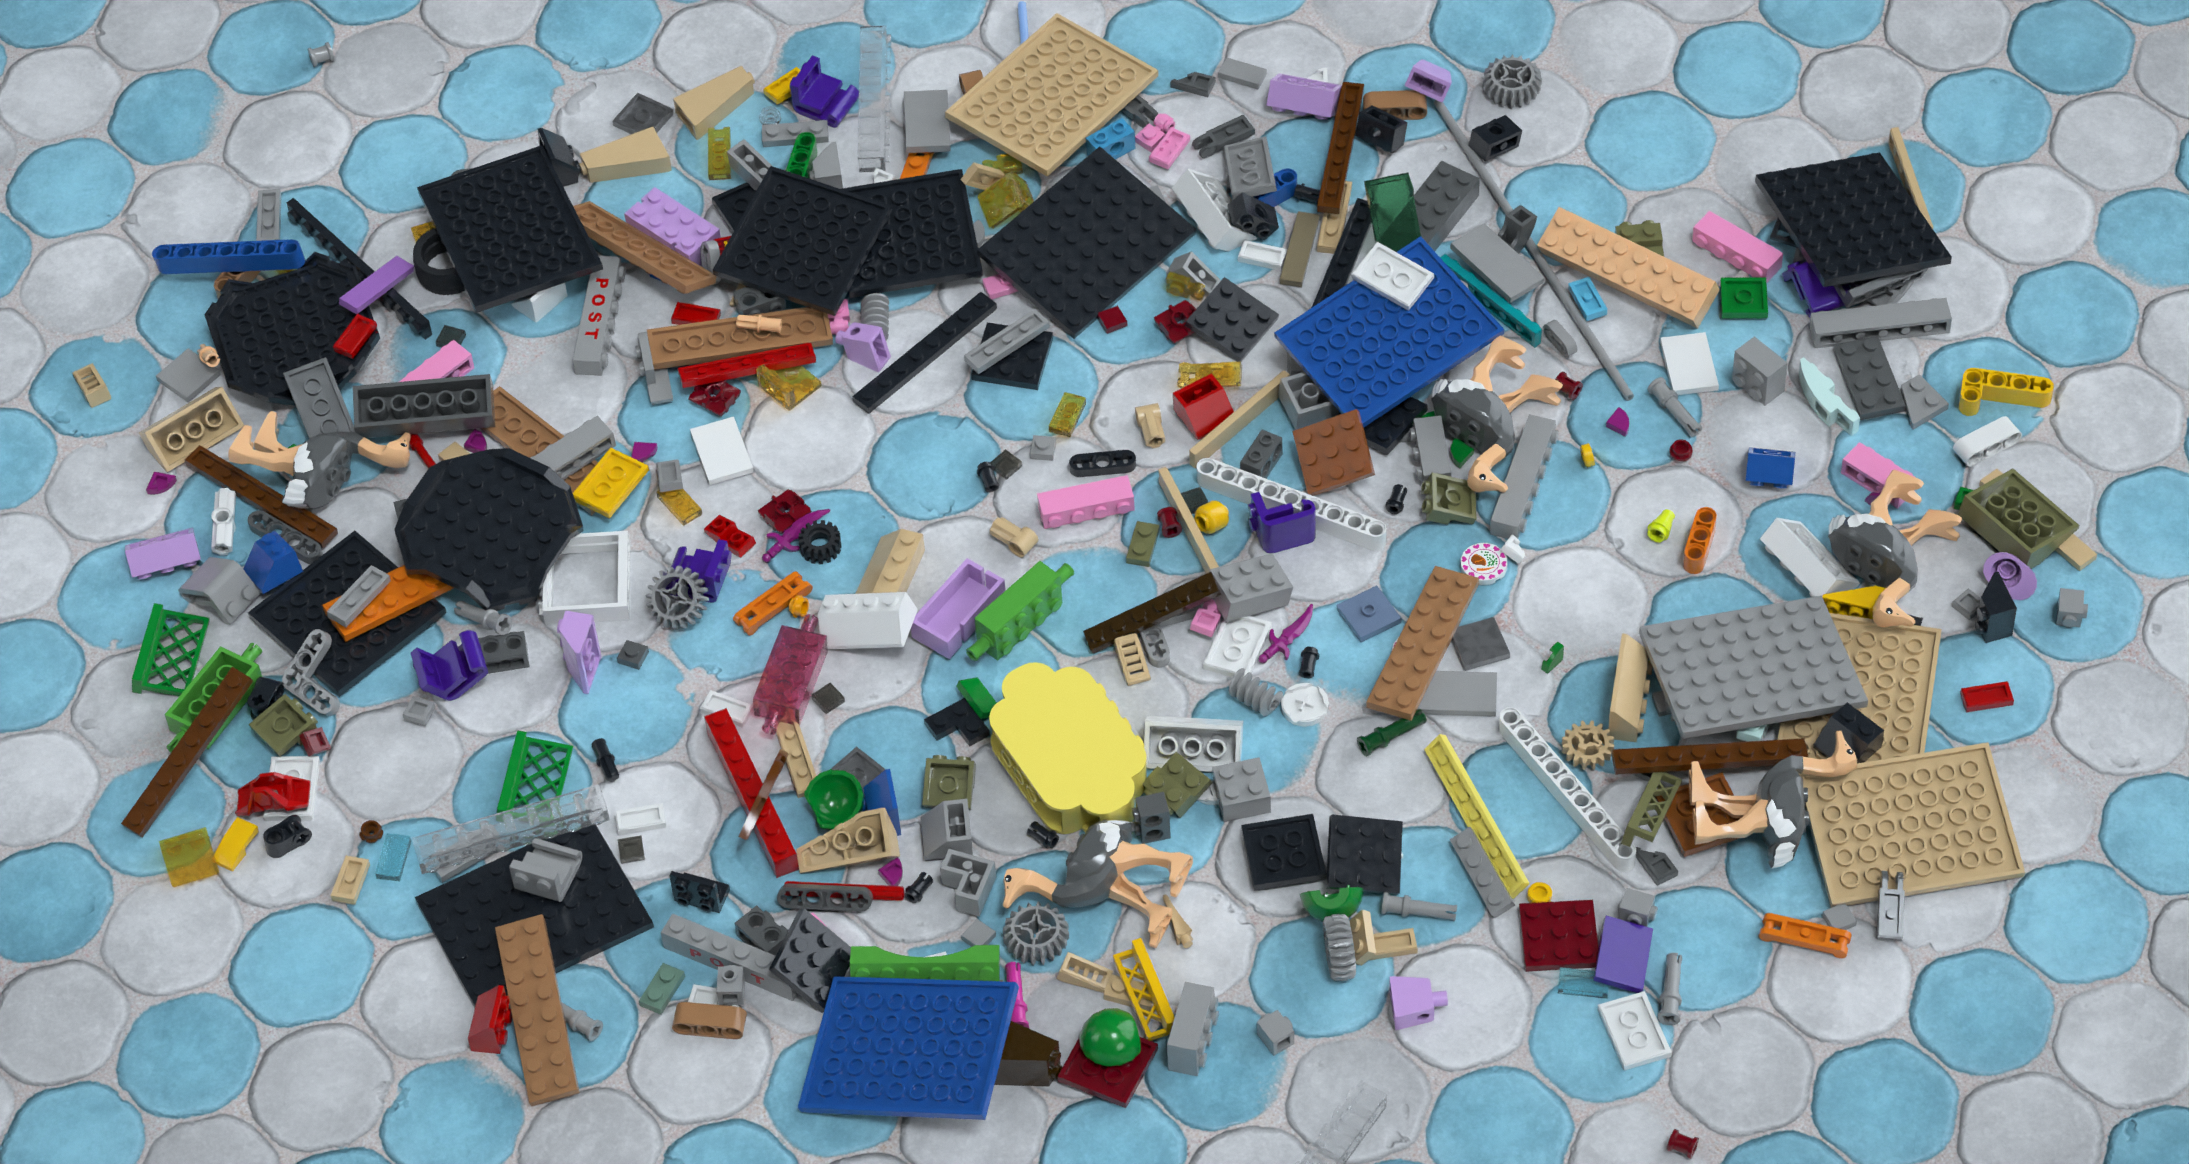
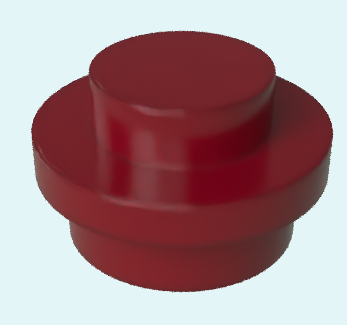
[1669,439,1693,462]

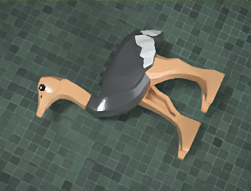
[1431,335,1563,493]
[228,411,411,509]
[1828,470,1962,627]
[1688,731,1857,868]
[1003,820,1193,948]

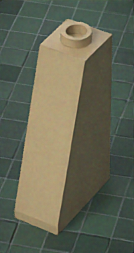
[673,66,755,140]
[579,127,672,183]

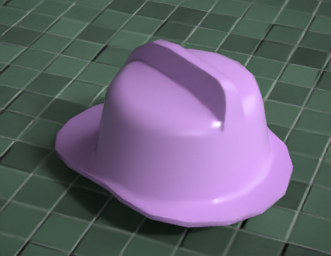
[1983,552,2037,600]

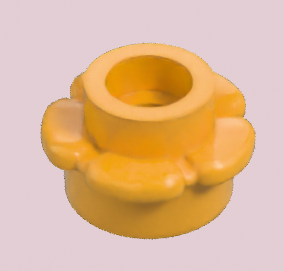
[789,595,809,618]

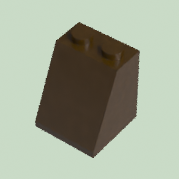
[994,1021,1062,1087]

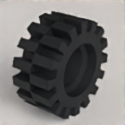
[798,520,842,565]

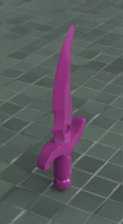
[762,509,831,562]
[1258,604,1313,663]

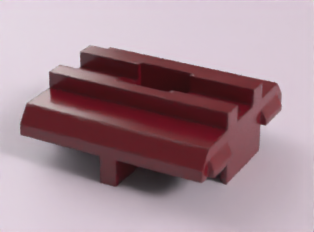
[1154,300,1196,344]
[688,380,741,416]
[758,489,812,534]

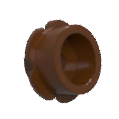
[360,820,384,843]

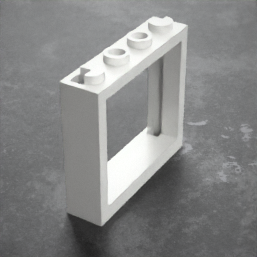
[538,531,630,625]

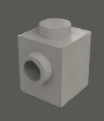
[2056,588,2088,627]
[1618,888,1658,927]
[717,965,745,1005]
[1257,1010,1294,1056]

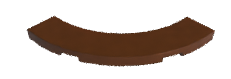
[738,749,789,840]

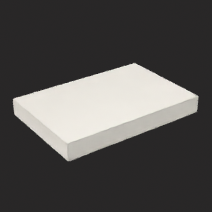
[1352,242,1434,311]
[1660,332,1719,395]
[690,417,754,485]
[1203,616,1272,678]
[263,756,320,821]
[1597,991,1672,1071]

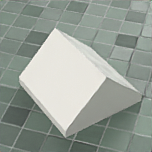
[512,283,568,323]

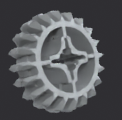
[1483,54,1542,108]
[645,566,709,630]
[1003,901,1069,966]
[1323,914,1356,981]

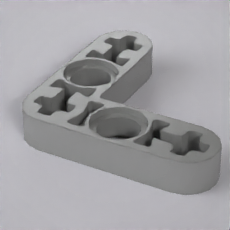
[1139,604,1201,668]
[282,629,340,716]

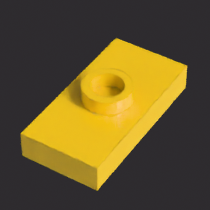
[763,67,801,105]

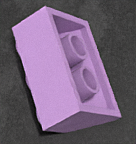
[1267,73,1342,120]
[125,527,201,579]
[557,611,602,694]

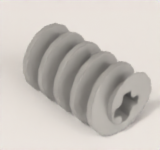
[860,293,889,340]
[1229,668,1283,716]

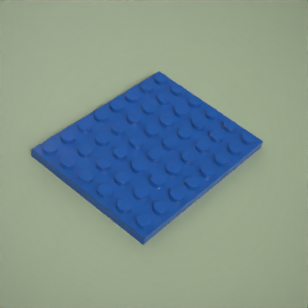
[1274,236,1504,428]
[798,977,1019,1120]

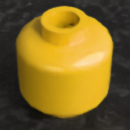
[1194,500,1229,534]

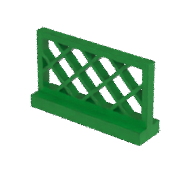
[132,603,210,696]
[496,730,573,829]

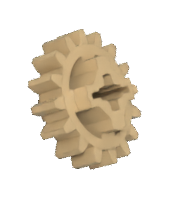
[1562,720,1614,770]

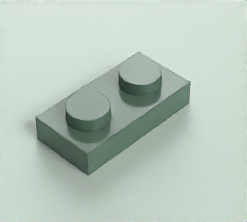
[639,963,685,1015]

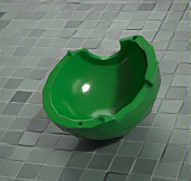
[804,769,864,830]
[1299,885,1363,922]
[1079,1008,1141,1066]

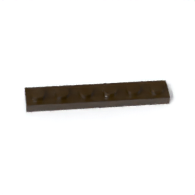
[1083,572,1222,654]

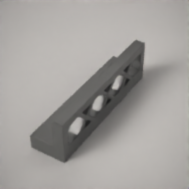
[1834,268,1928,308]

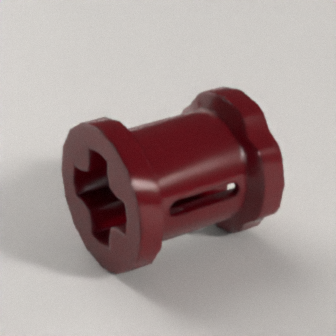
[1555,372,1583,400]
[1157,507,1182,538]
[1667,1129,1699,1159]

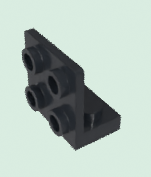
[669,871,730,913]

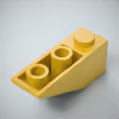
[1822,586,1897,619]

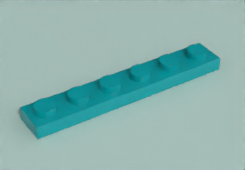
[1440,254,1542,348]

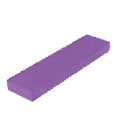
[339,256,414,314]

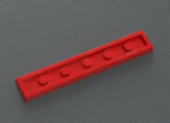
[678,343,816,388]

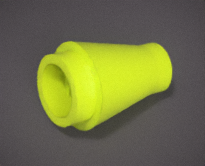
[1647,509,1675,542]

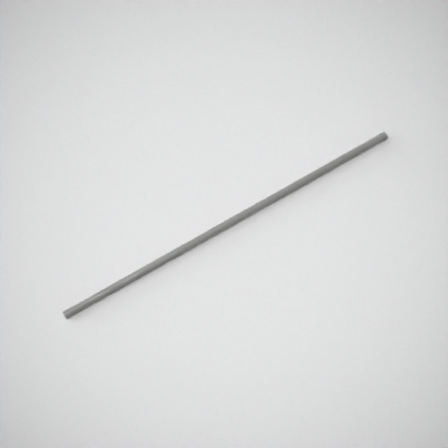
[1433,100,1634,401]

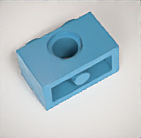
[1086,118,1136,160]

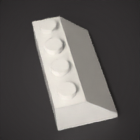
[1172,169,1258,252]
[1760,518,1860,597]
[818,592,918,650]
[1144,716,1243,772]

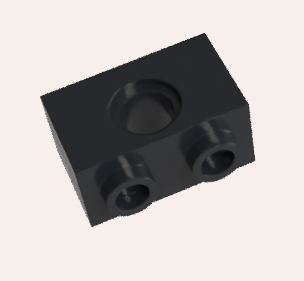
[1356,105,1408,153]
[1468,115,1523,161]
[1228,192,1279,240]

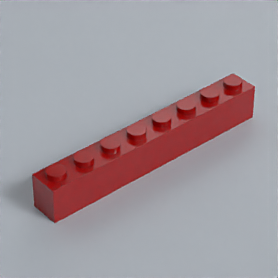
[704,708,799,878]

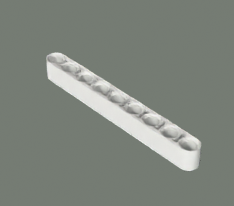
[1197,458,1387,551]
[1499,707,1636,872]

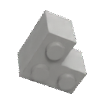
[940,849,996,917]

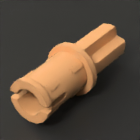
[736,315,782,333]
[197,344,220,367]

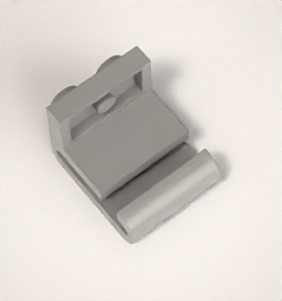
[178,557,260,625]
[509,838,582,902]

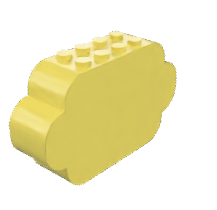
[989,662,1147,834]

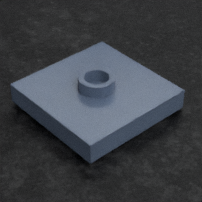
[1336,585,1402,642]

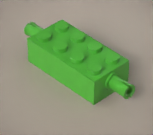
[966,561,1074,661]
[165,643,262,753]

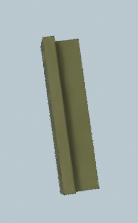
[1621,772,1682,847]

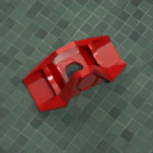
[235,772,311,816]

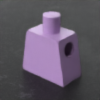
[1404,59,1452,103]
[835,322,891,372]
[1389,976,1448,1030]

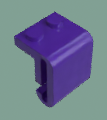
[789,55,860,128]
[1782,261,1851,318]
[1248,492,1316,554]
[665,539,732,603]
[410,630,488,701]

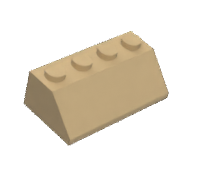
[139,387,245,472]
[855,529,925,594]
[1609,633,1653,742]

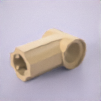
[1135,403,1165,448]
[990,517,1039,558]

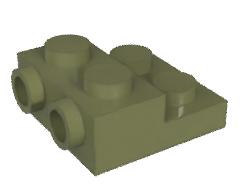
[1615,220,1664,256]
[1421,472,1477,525]
[249,694,318,757]
[1143,752,1212,818]
[922,755,976,810]

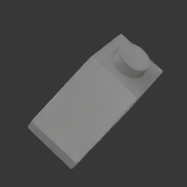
[809,142,843,189]
[1166,251,1221,297]

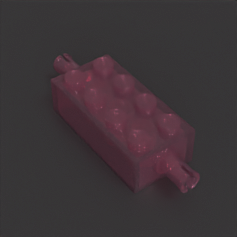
[753,614,828,735]

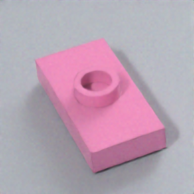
[1149,127,1190,169]
[982,274,1018,299]

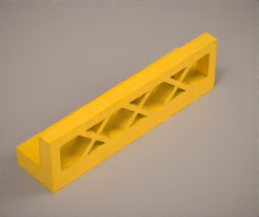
[1113,938,1175,1041]

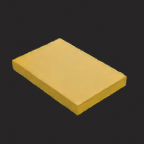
[573,447,649,519]

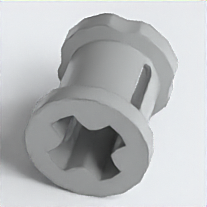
[308,42,335,67]

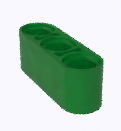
[786,132,817,179]

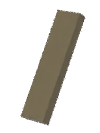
[1280,211,1320,287]

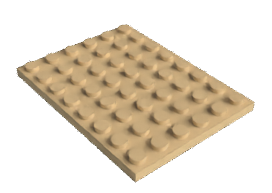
[945,13,1158,177]
[1774,613,1942,766]
[1799,742,2025,908]

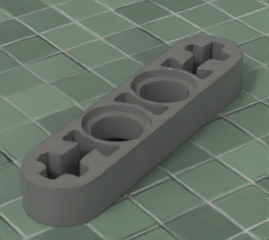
[248,511,323,564]
[777,883,873,912]

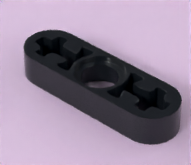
[1069,450,1136,477]

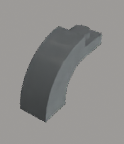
[1498,205,1537,254]

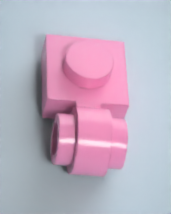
[1135,113,1175,153]
[827,299,850,335]
[1190,599,1221,637]

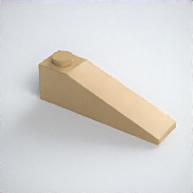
[796,808,900,873]

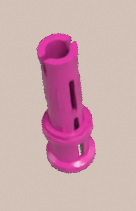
[1005,962,1029,1028]

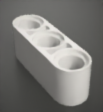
[1953,416,2022,467]

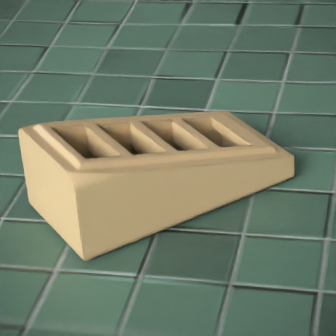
[72,363,111,408]
[1114,633,1151,686]
[1056,952,1113,993]

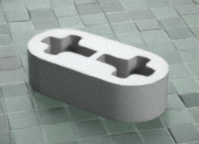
[700,240,721,283]
[1543,319,1578,357]

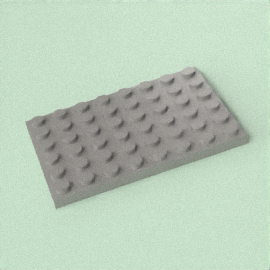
[1639,596,1868,739]

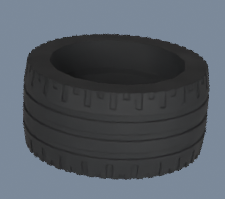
[413,228,465,295]

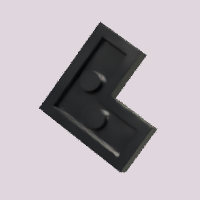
[924,698,990,747]

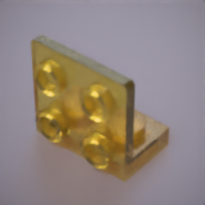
[978,171,1034,229]
[756,364,822,411]
[159,827,219,887]

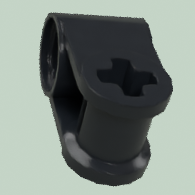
[247,676,285,720]
[263,814,312,858]

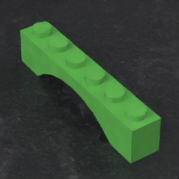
[850,945,1000,981]

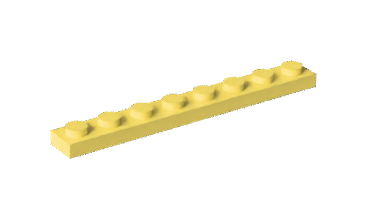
[1424,734,1530,899]

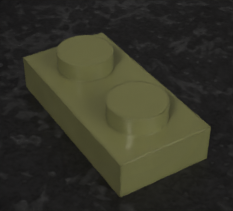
[1126,521,1160,567]

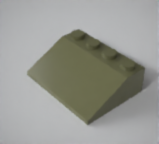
[1958,468,2080,569]

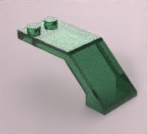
[1364,172,1422,252]

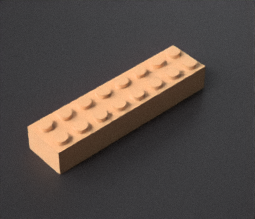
[1537,207,1720,329]

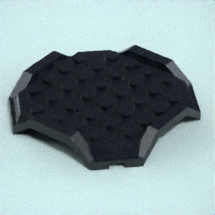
[204,252,380,406]
[394,448,584,611]

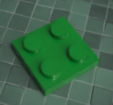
[1720,277,1768,318]

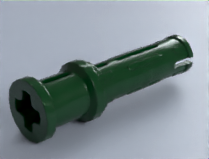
[1357,709,1427,757]

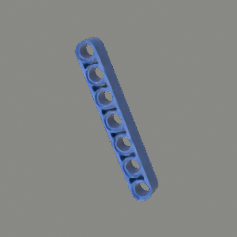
[152,239,305,274]

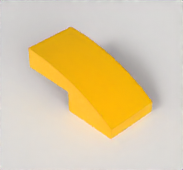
[212,817,259,872]

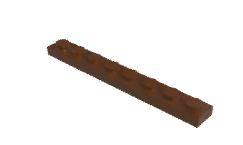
[1317,82,1364,214]
[185,445,338,548]
[121,667,253,838]
[1611,738,1808,775]

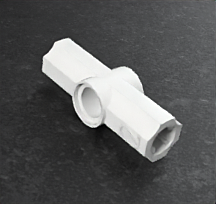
[211,488,236,556]

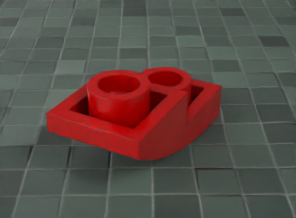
[704,515,756,558]

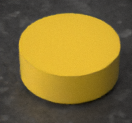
[1580,443,1595,468]
[1527,882,1552,903]

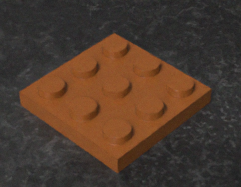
[1292,409,1375,496]
[1655,773,1752,857]

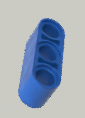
[1253,168,1297,207]

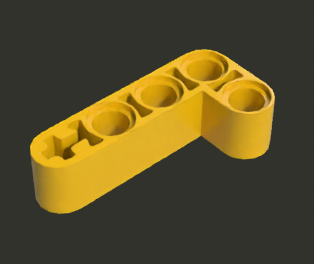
[1959,368,2054,416]

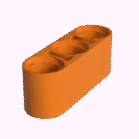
[1683,507,1717,574]

